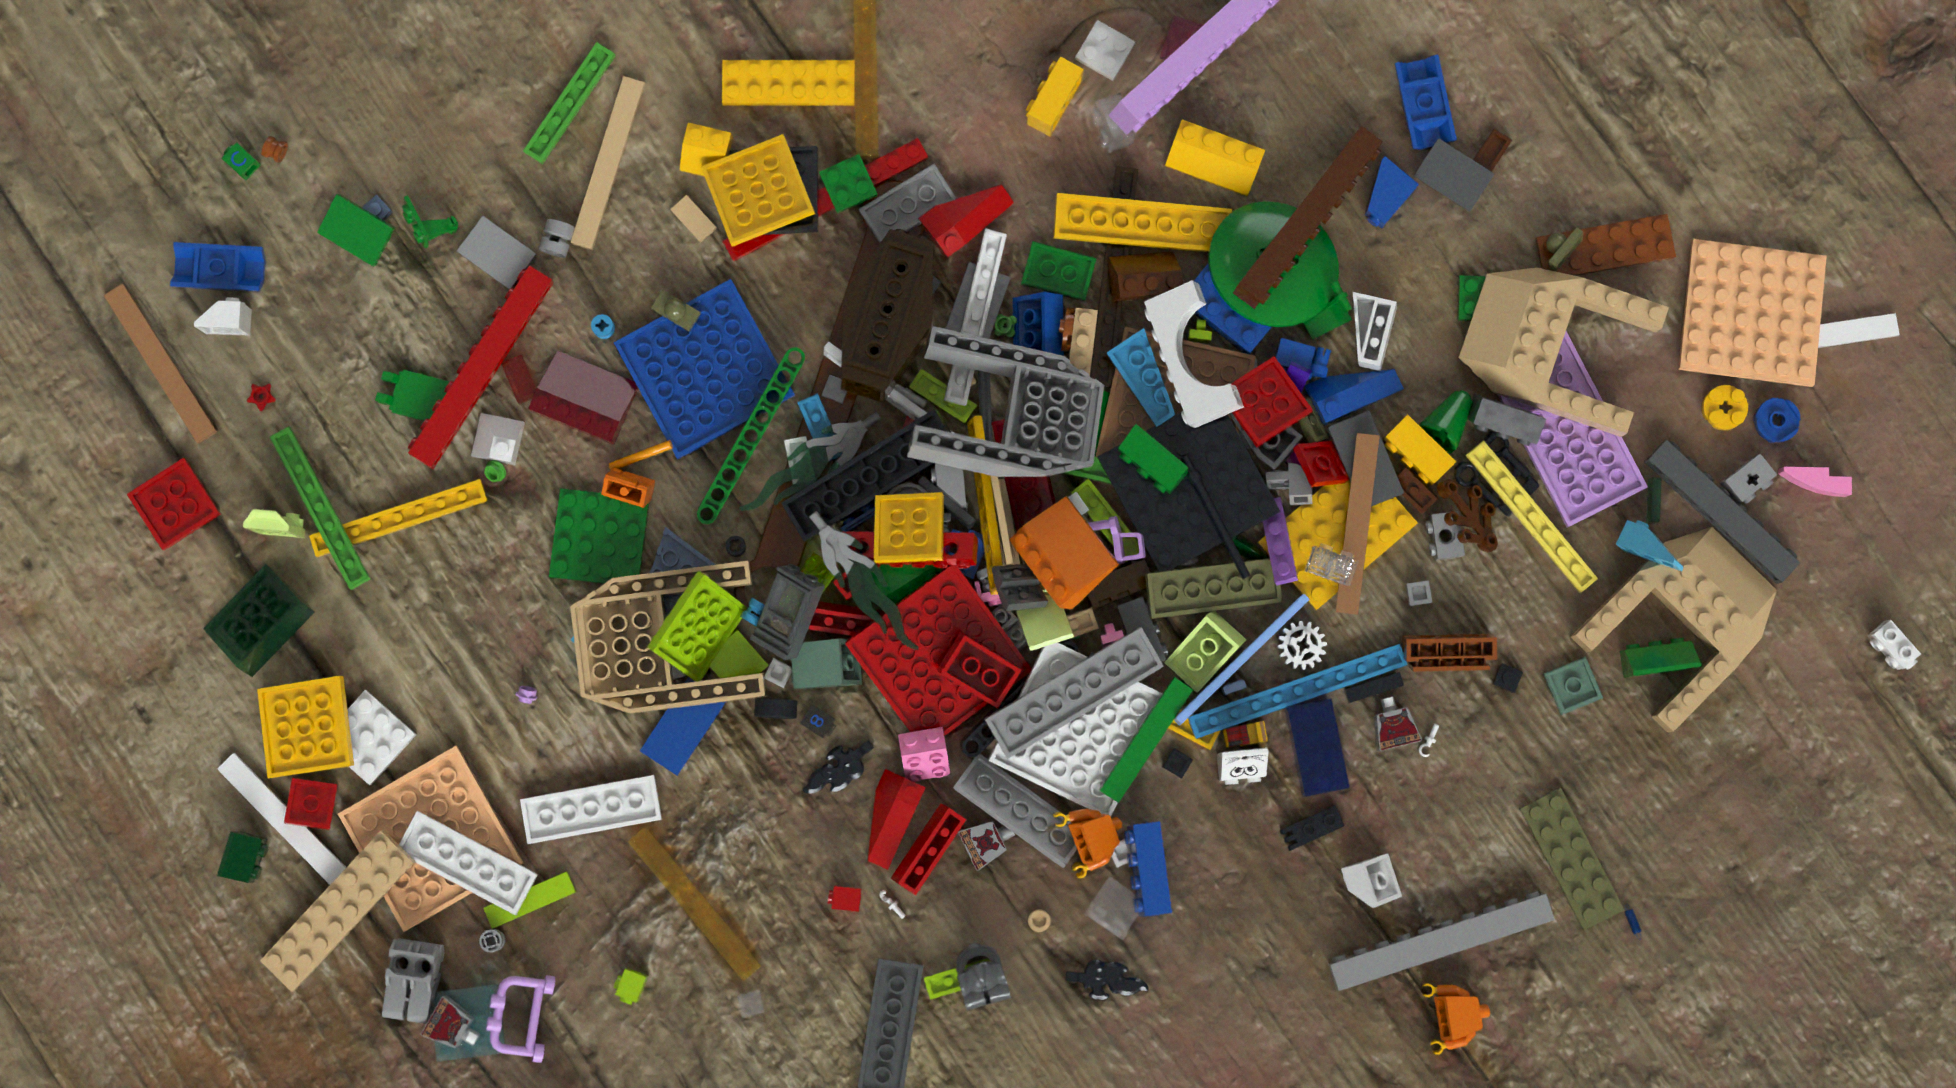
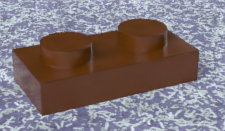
[1397,466,1439,514]

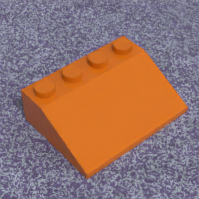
[1009,497,1119,609]

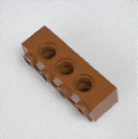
[1402,634,1497,672]

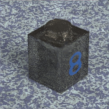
[800,705,837,739]

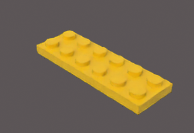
[722,60,855,106]

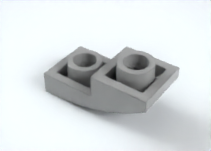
[991,604,1028,652]

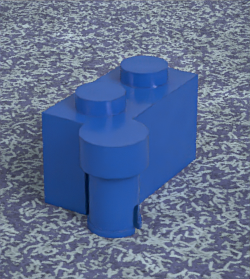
[1275,338,1332,380]

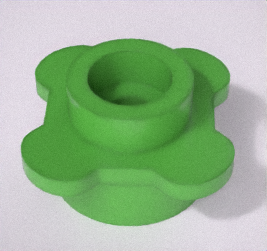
[994,314,1017,337]

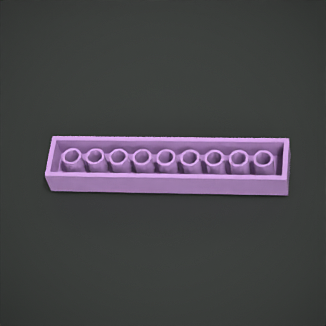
[1108,0,1280,135]

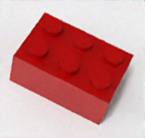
[937,631,1021,709]

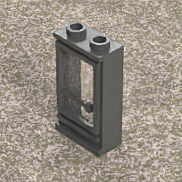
[750,564,825,660]

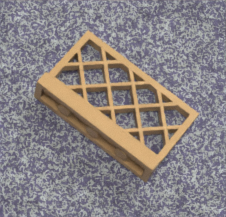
[991,476,1020,566]

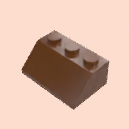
[1108,252,1183,301]

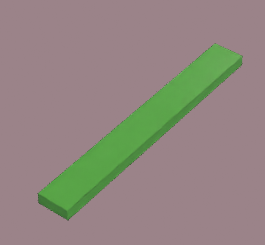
[270,426,371,590]

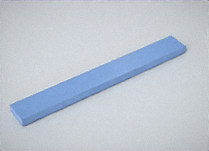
[1174,594,1310,726]

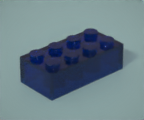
[1284,699,1350,797]

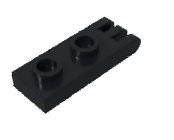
[1279,805,1345,851]

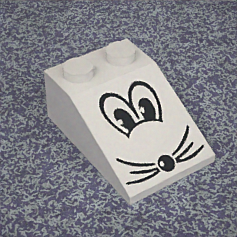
[1217,748,1268,785]

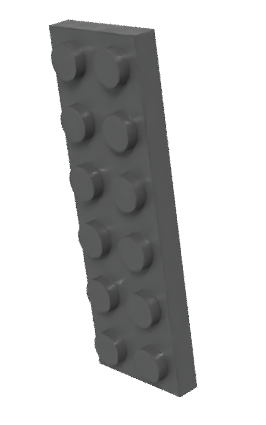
[858,958,924,1088]

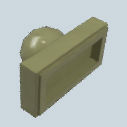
[1546,227,1583,272]
[651,290,701,332]

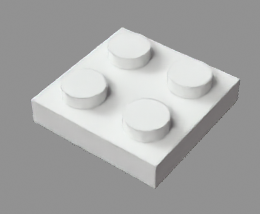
[1075,20,1135,81]

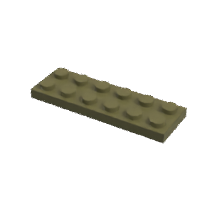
[1145,558,1282,619]
[1519,788,1624,930]

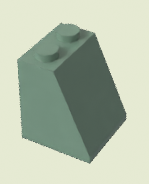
[790,639,862,689]

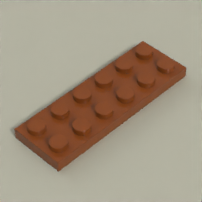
[1535,214,1676,276]

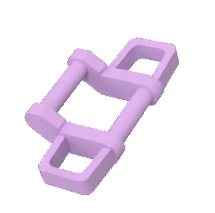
[1088,516,1146,564]

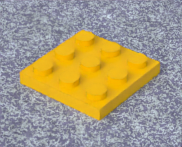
[874,492,944,563]

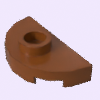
[1059,308,1075,352]

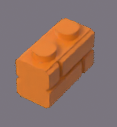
[601,467,655,508]

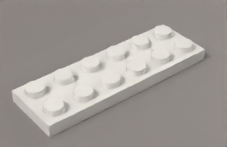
[520,775,662,844]
[399,811,538,915]

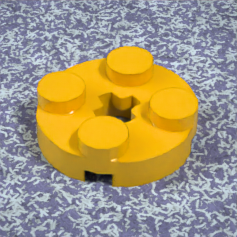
[1701,385,1748,430]

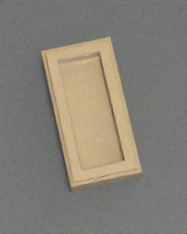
[670,195,717,243]

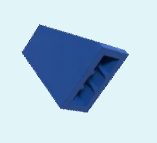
[1365,156,1419,229]

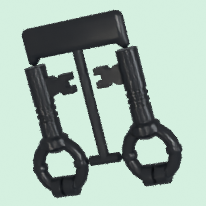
[1454,431,1539,517]

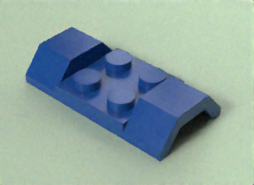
[1394,54,1457,150]
[170,242,266,291]

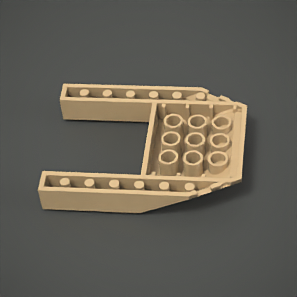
[1458,267,1669,437]
[1571,527,1777,732]
[570,561,766,713]

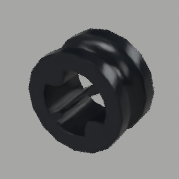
[725,536,746,557]

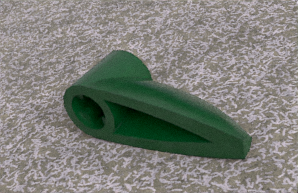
[1220,534,1269,560]

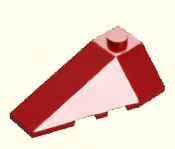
[918,184,1014,257]

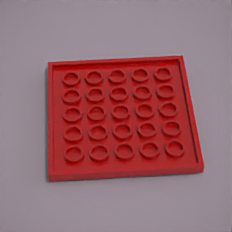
[844,565,1032,736]

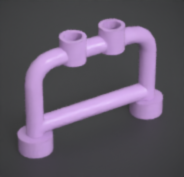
[486,975,555,1063]

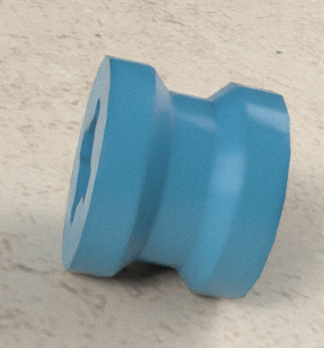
[591,314,615,339]

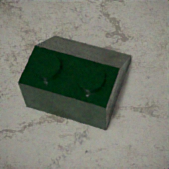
[217,831,269,883]

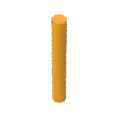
[609,440,673,470]

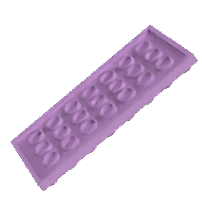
[1497,332,1648,528]

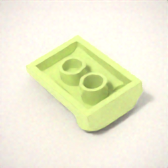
[243,509,305,538]

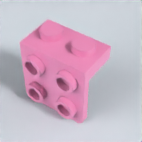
[898,727,950,782]

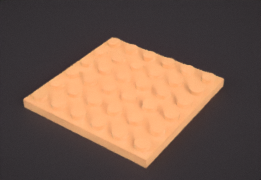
[1678,239,1827,387]
[338,746,523,932]

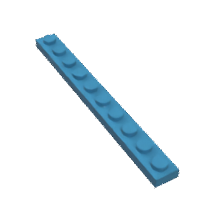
[1188,644,1408,739]

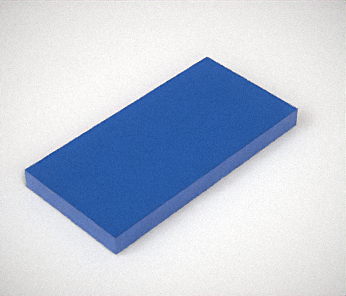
[640,677,726,776]

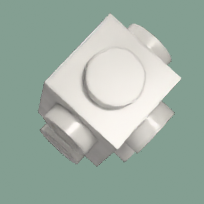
[1867,620,1921,670]

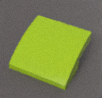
[710,629,769,679]

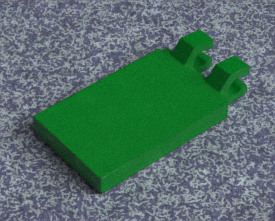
[375,370,450,421]

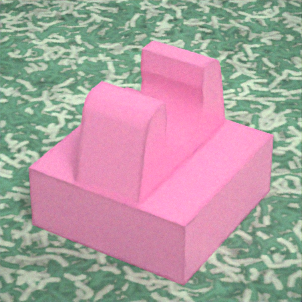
[1100,623,1124,648]

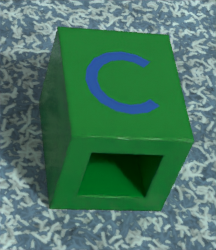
[221,142,261,180]

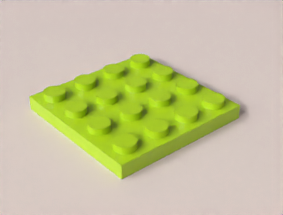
[647,571,748,682]

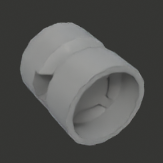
[538,219,575,258]

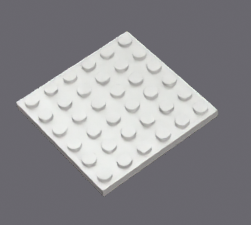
[988,642,1162,816]

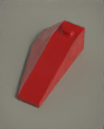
[868,769,926,870]

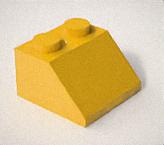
[679,122,733,176]

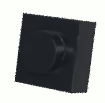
[1492,663,1523,693]

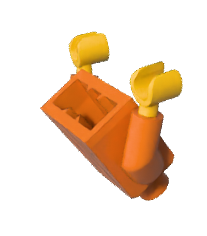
[1053,809,1122,878]
[1422,983,1490,1055]

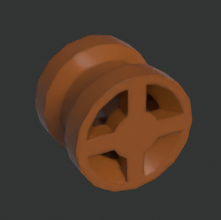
[261,136,288,163]

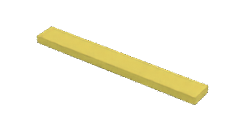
[1466,440,1598,593]

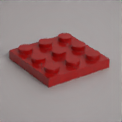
[1231,356,1313,447]
[127,457,221,551]

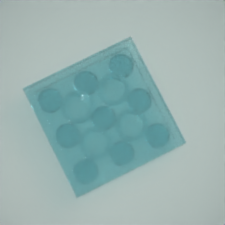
[432,984,505,1062]

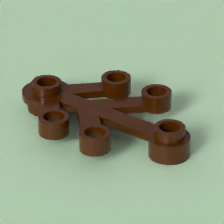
[1437,479,1498,552]

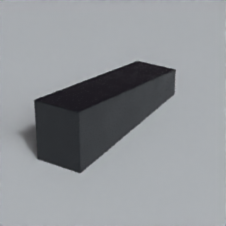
[1344,672,1404,704]

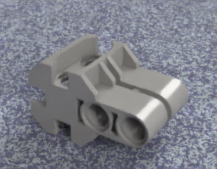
[382,938,444,1024]

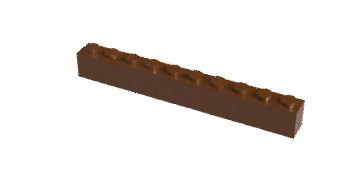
[1233,126,1383,309]

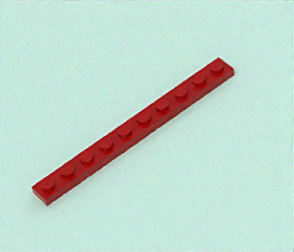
[723,138,928,262]

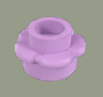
[515,686,537,704]

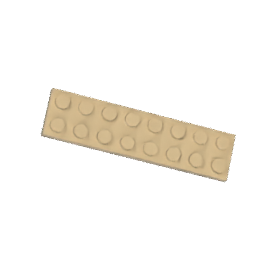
[260,830,416,992]

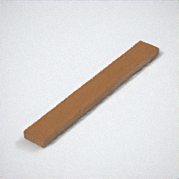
[104,283,218,444]
[1336,433,1380,615]

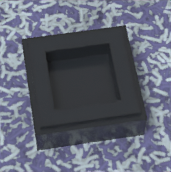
[1162,748,1193,779]

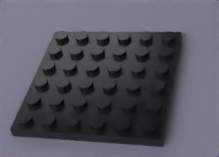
[1097,413,1280,571]

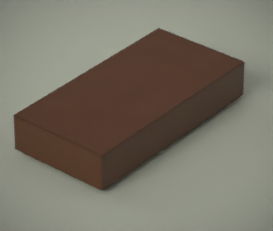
[1473,128,1512,172]

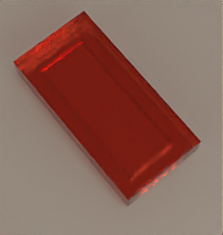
[501,354,537,404]

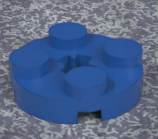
[1753,398,1801,443]

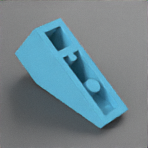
[1616,520,1684,571]

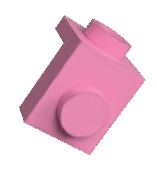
[973,581,1002,607]

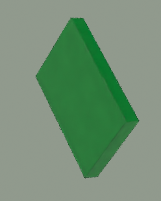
[317,194,395,267]
[1021,241,1097,302]

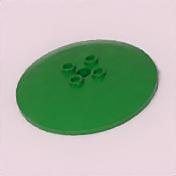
[1208,201,1339,327]

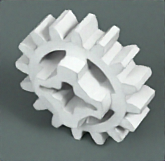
[1277,621,1327,670]

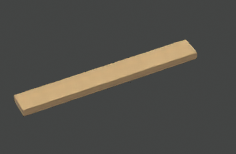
[570,76,645,250]

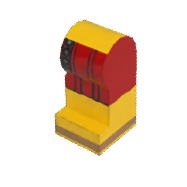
[1223,721,1268,748]

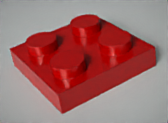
[1293,441,1350,487]
[284,778,338,830]

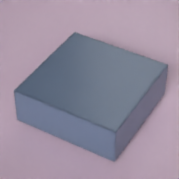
[1221,679,1247,695]

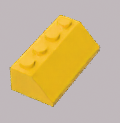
[1165,119,1265,197]

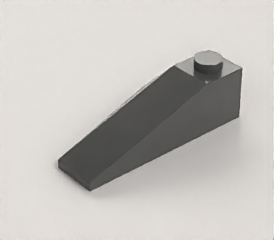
[1229,380,1303,470]

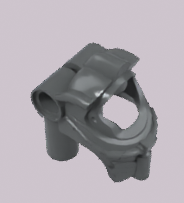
[956,943,1011,1011]

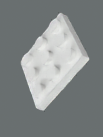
[347,690,417,785]

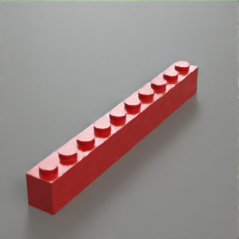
[408,265,554,470]

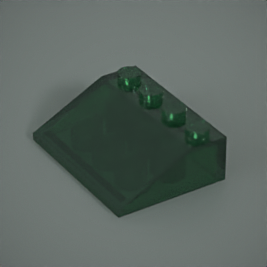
[203,564,315,677]

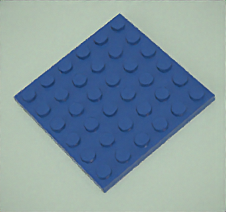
[613,279,795,459]

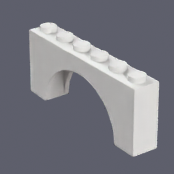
[1144,280,1244,428]

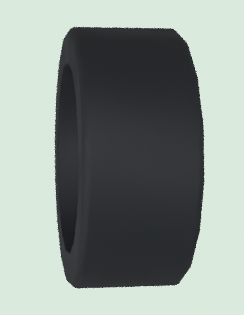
[754,698,798,719]

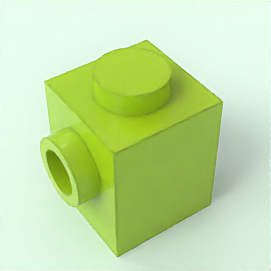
[614,968,648,1005]

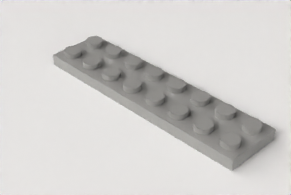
[984,627,1164,759]

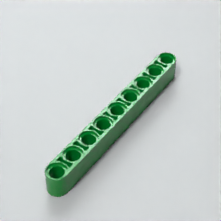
[697,347,805,524]

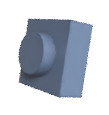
[362,194,393,221]

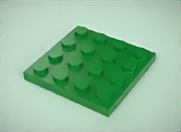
[549,488,650,584]

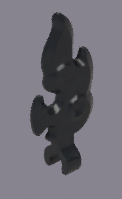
[802,741,874,794]
[1065,959,1149,1000]

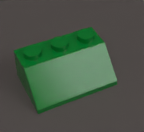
[1118,424,1189,494]
[862,564,942,611]
[1620,638,1701,678]

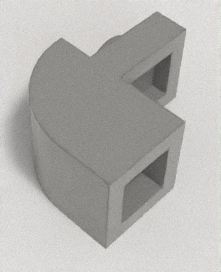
[1266,463,1313,505]

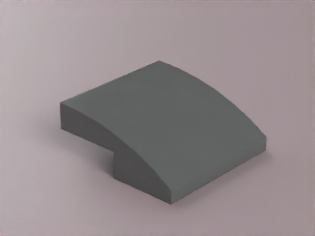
[992,564,1048,611]

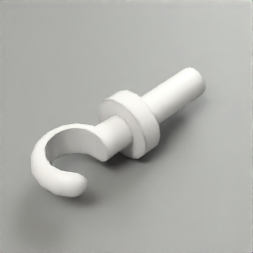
[1419,723,1439,757]
[879,890,906,919]

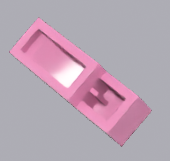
[1778,467,1852,497]

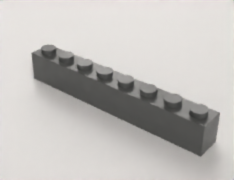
[1644,440,1800,584]

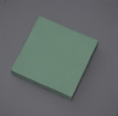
[1543,656,1603,715]

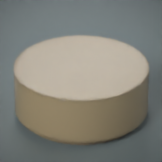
[1028,909,1051,932]

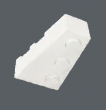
[1353,292,1397,371]

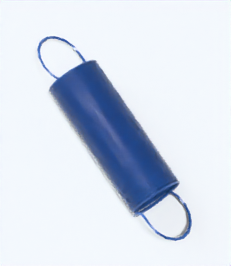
[1625,904,1641,940]

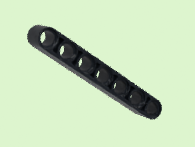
[960,640,1079,757]

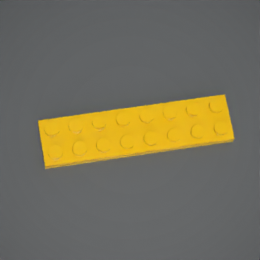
[1053,193,1232,252]

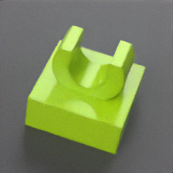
[1188,319,1212,344]

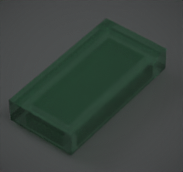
[1646,477,1662,524]

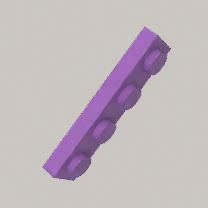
[1263,497,1298,586]

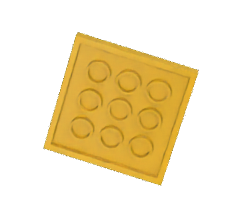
[701,134,815,247]
[257,676,354,778]

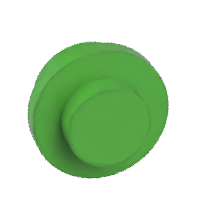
[484,460,506,482]

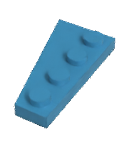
[1106,328,1175,427]

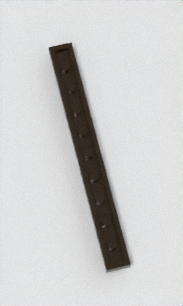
[1090,166,1139,388]

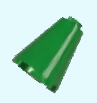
[1419,390,1473,454]

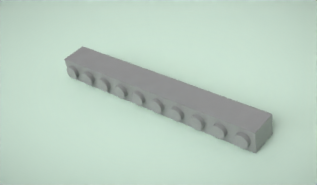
[1328,891,1555,991]

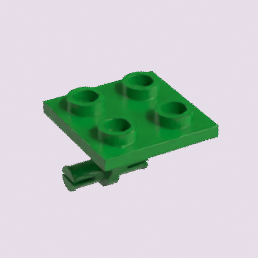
[402,195,458,249]
[1303,281,1353,340]

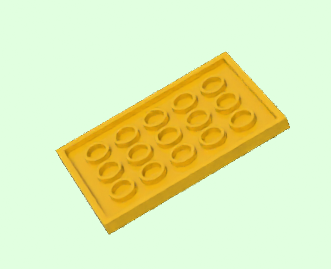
[1257,480,1418,610]

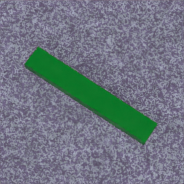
[1099,677,1193,803]

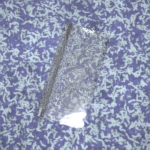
[1305,543,1359,586]

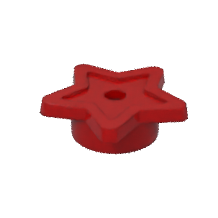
[247,384,276,411]

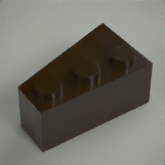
[1086,559,1150,611]

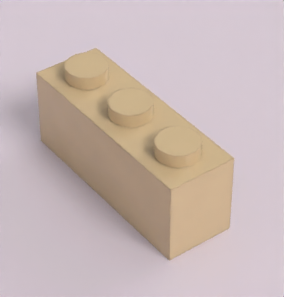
[1069,308,1098,376]

